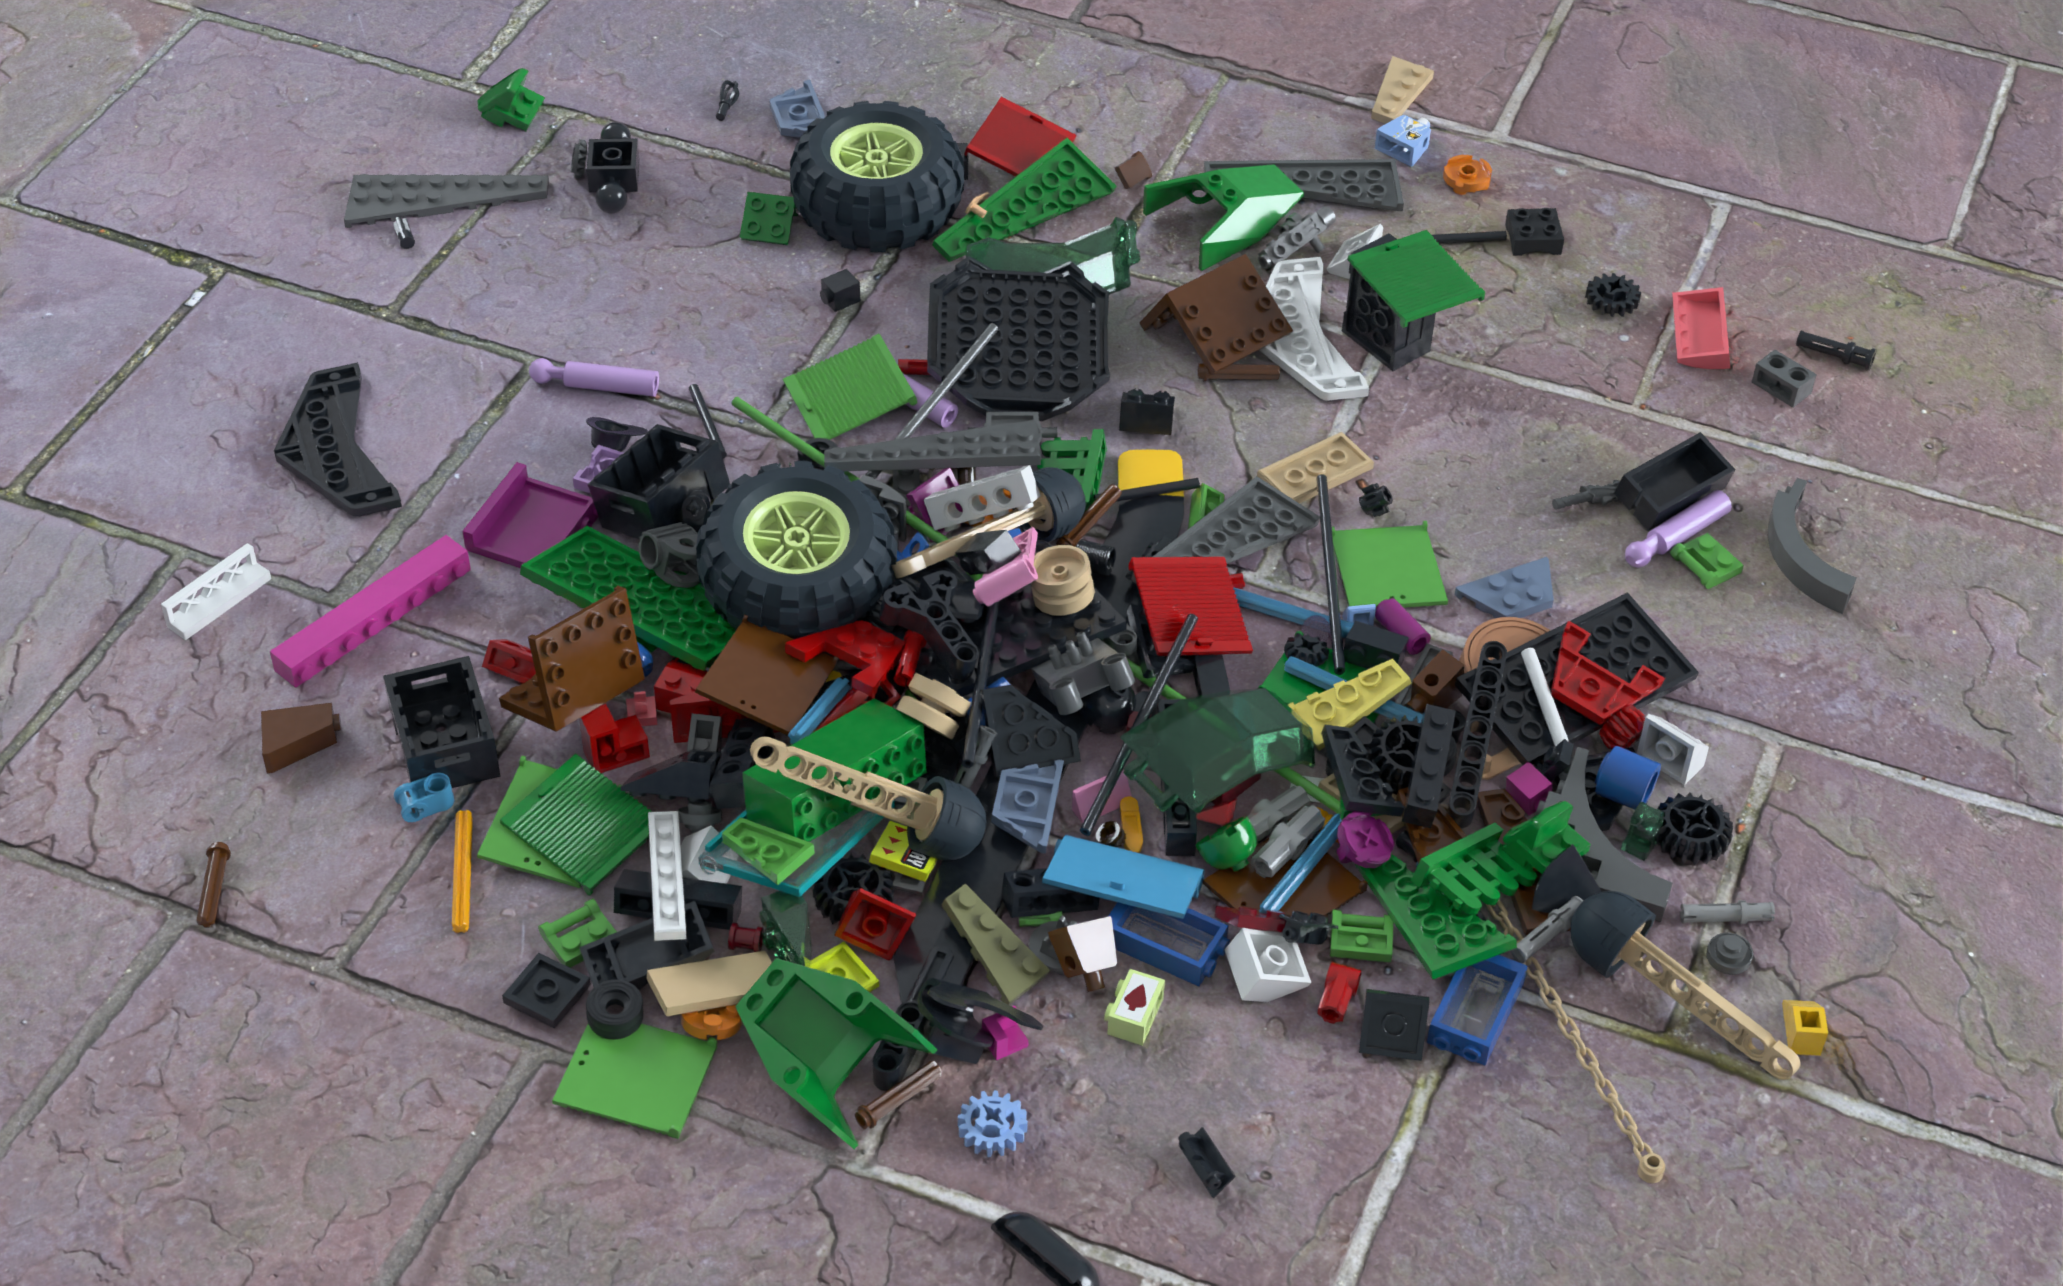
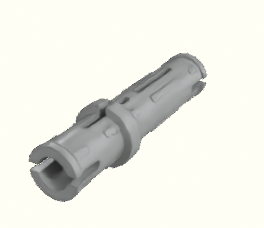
[1511,896,1583,963]
[1680,900,1775,924]

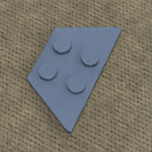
[769,79,825,138]
[1455,557,1554,618]
[991,760,1064,854]

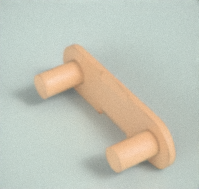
[965,192,990,218]
[1482,748,1521,780]

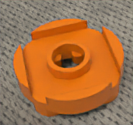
[1443,155,1492,195]
[680,1004,742,1040]

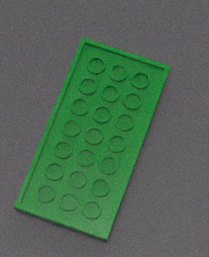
[520,526,736,671]

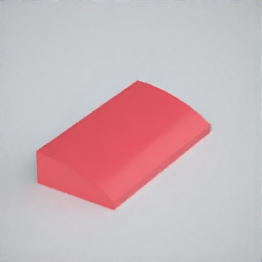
[1672,287,1731,369]

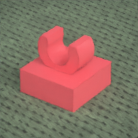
[626,691,657,726]

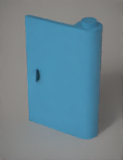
[1042,835,1205,919]

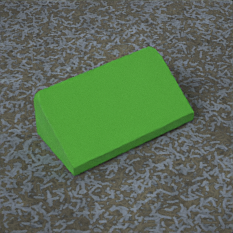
[1188,483,1225,529]

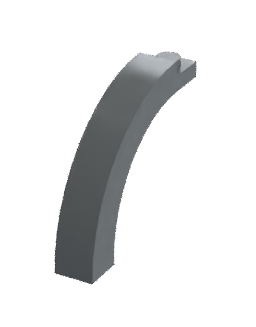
[1768,478,1857,614]

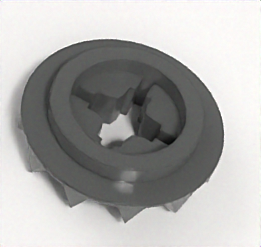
[571,139,588,179]

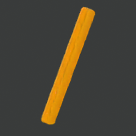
[452,810,473,933]

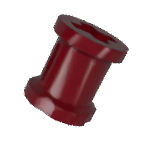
[728,922,764,952]

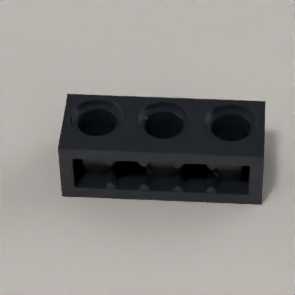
[1001,868,1100,918]

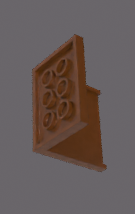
[1139,254,1293,375]
[499,586,645,732]

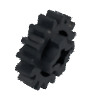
[1585,273,1641,317]

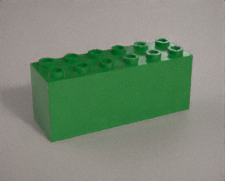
[742,698,926,842]

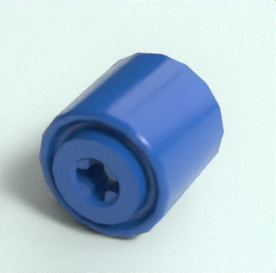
[1595,746,1661,812]

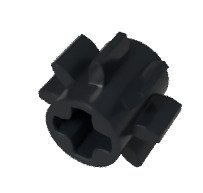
[1359,483,1393,517]

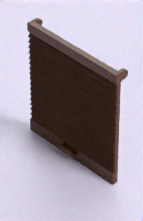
[695,615,839,736]
[1203,818,1368,916]

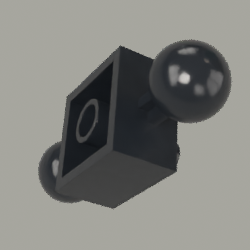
[586,122,640,214]

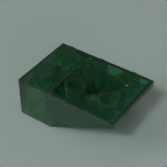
[759,885,812,968]

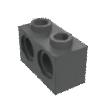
[1751,349,1817,407]

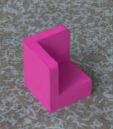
[1506,763,1552,816]
[982,1006,1029,1061]

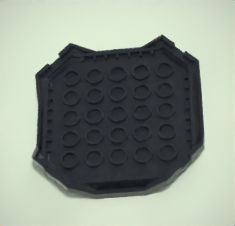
[927,256,1110,421]

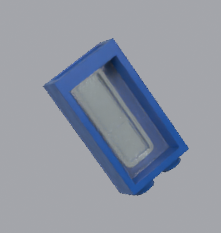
[1108,902,1231,987]
[1427,955,1528,1066]

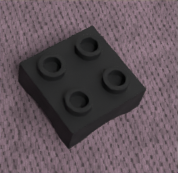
[1505,208,1564,256]

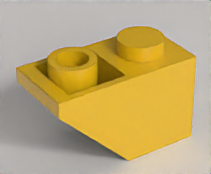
[1782,1000,1828,1056]

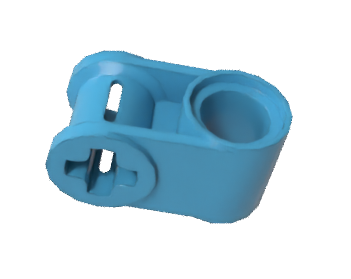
[394,773,455,822]

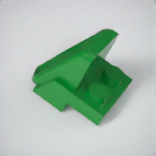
[477,68,545,131]
[1502,801,1591,874]

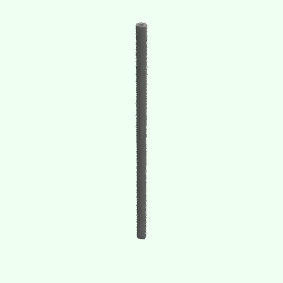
[865,323,998,479]

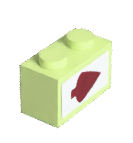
[1104,969,1165,1046]

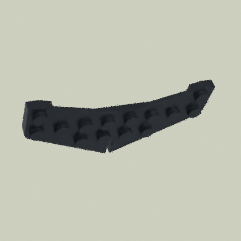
[274,362,402,517]

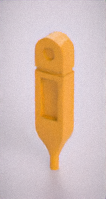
[1119,796,1143,853]

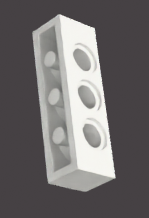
[924,465,1041,532]

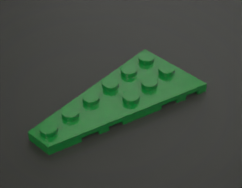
[1355,854,1517,980]

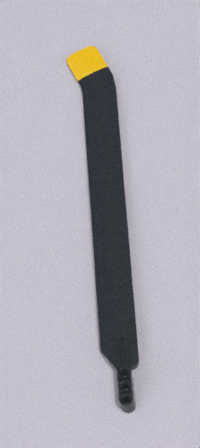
[872,449,1184,1091]

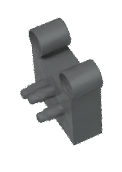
[1031,632,1135,715]

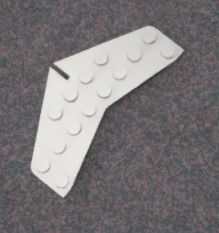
[1259,257,1369,401]

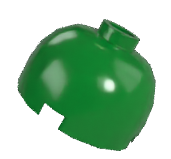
[1195,816,1257,872]

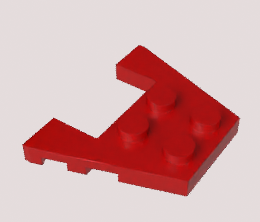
[785,620,905,697]
[1551,621,1665,725]

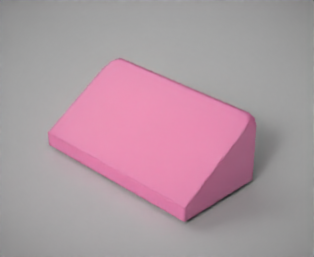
[1072,769,1132,823]

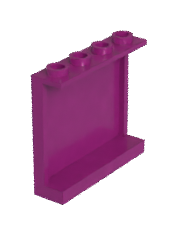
[462,462,598,568]

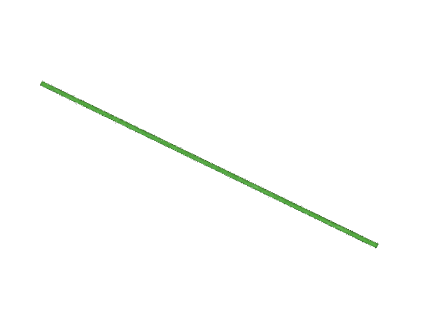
[732,397,1340,814]

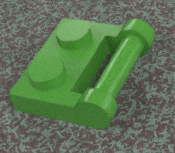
[1670,533,1744,589]
[538,898,617,968]
[1330,910,1393,962]

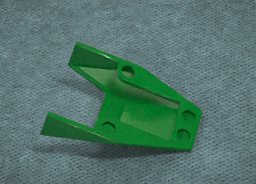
[1143,165,1304,271]
[735,958,937,1150]

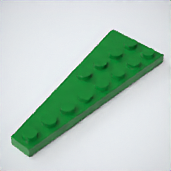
[932,138,1117,262]

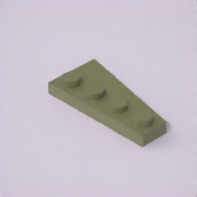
[942,884,1050,1005]

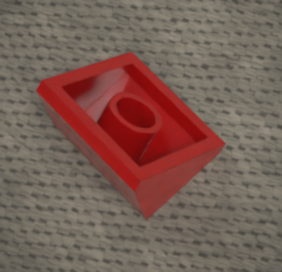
[834,888,916,961]

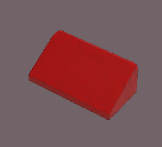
[1196,798,1237,826]

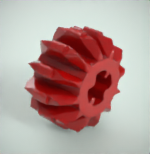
[1599,705,1645,750]

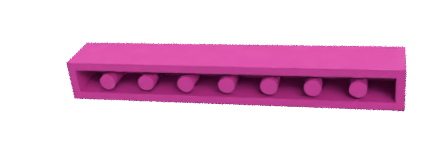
[270,535,471,688]

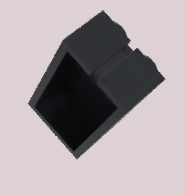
[1614,432,1736,532]

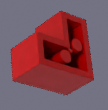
[579,704,650,773]

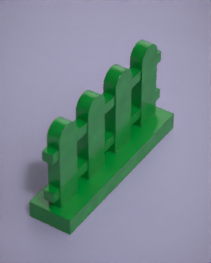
[1037,429,1107,512]
[1411,823,1537,915]

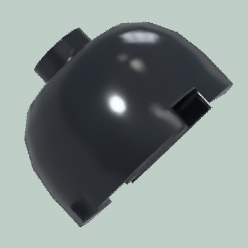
[1079,685,1137,734]

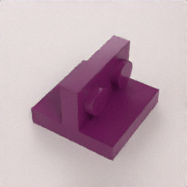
[906,468,963,543]

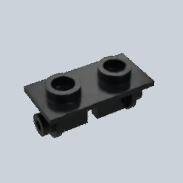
[1279,911,1338,945]
[1178,1127,1236,1198]

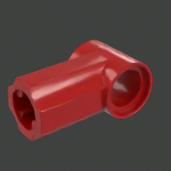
[1317,962,1362,1024]

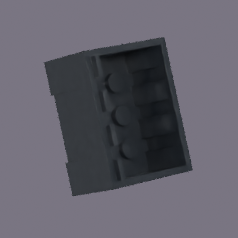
[1342,233,1436,372]
[587,424,731,539]
[383,656,501,788]

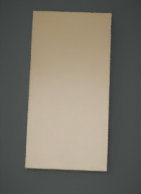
[1257,432,1374,503]
[647,951,772,1016]

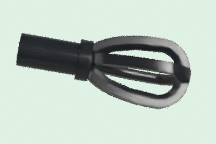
[716,80,740,121]

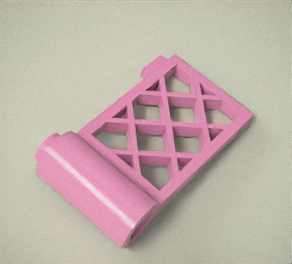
[973,527,1038,606]

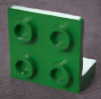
[740,191,799,245]

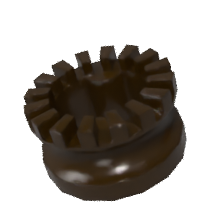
[1096,821,1126,848]

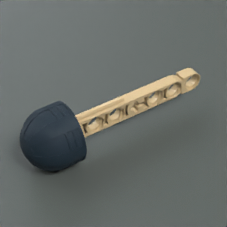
[891,467,1086,578]
[750,736,986,860]
[1570,891,1800,1080]

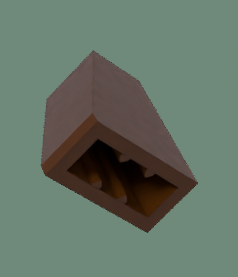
[261,702,342,774]

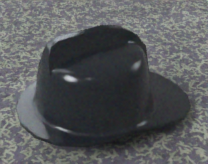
[586,417,648,452]

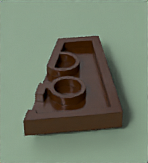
[1396,787,1467,864]

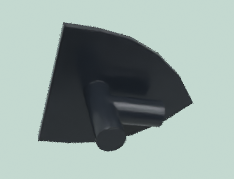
[1532,844,1602,913]

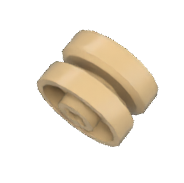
[1031,545,1095,615]
[896,673,972,740]

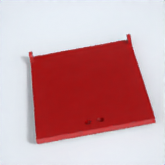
[964,96,1077,177]
[1128,557,1253,656]

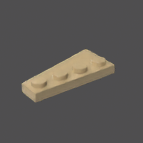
[1371,56,1434,124]

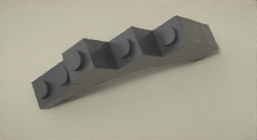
[1536,747,1673,922]

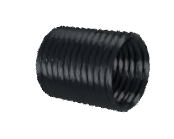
[1076,539,1116,576]

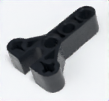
[879,570,978,680]

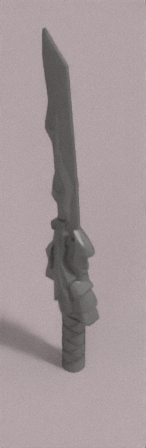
[1552,480,1620,510]

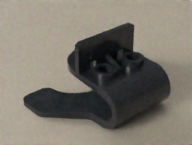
[918,978,1044,1064]

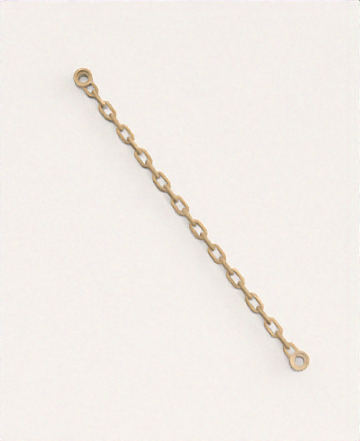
[1441,804,1665,1183]

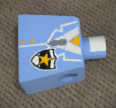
[1375,115,1431,167]

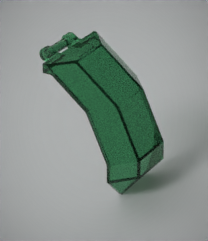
[965,217,1141,295]
[1120,688,1315,813]

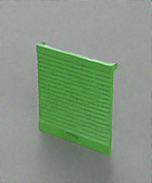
[783,334,917,440]
[1332,521,1448,608]
[477,756,622,888]
[552,1023,717,1139]

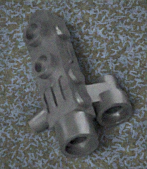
[1258,206,1336,270]

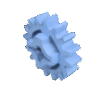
[958,1090,1028,1157]

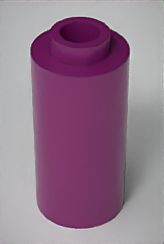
[1375,598,1431,655]

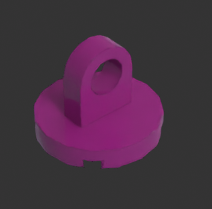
[1336,811,1394,868]

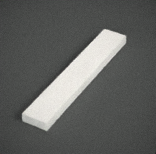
[648,811,686,941]

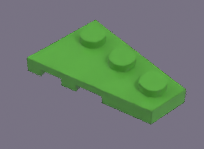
[722,817,815,885]

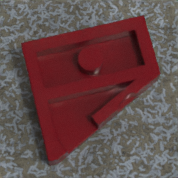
[1214,906,1287,932]

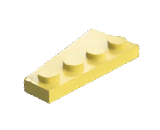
[1284,659,1411,751]

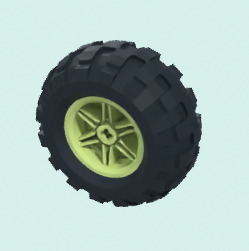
[790,101,964,252]
[696,461,897,639]

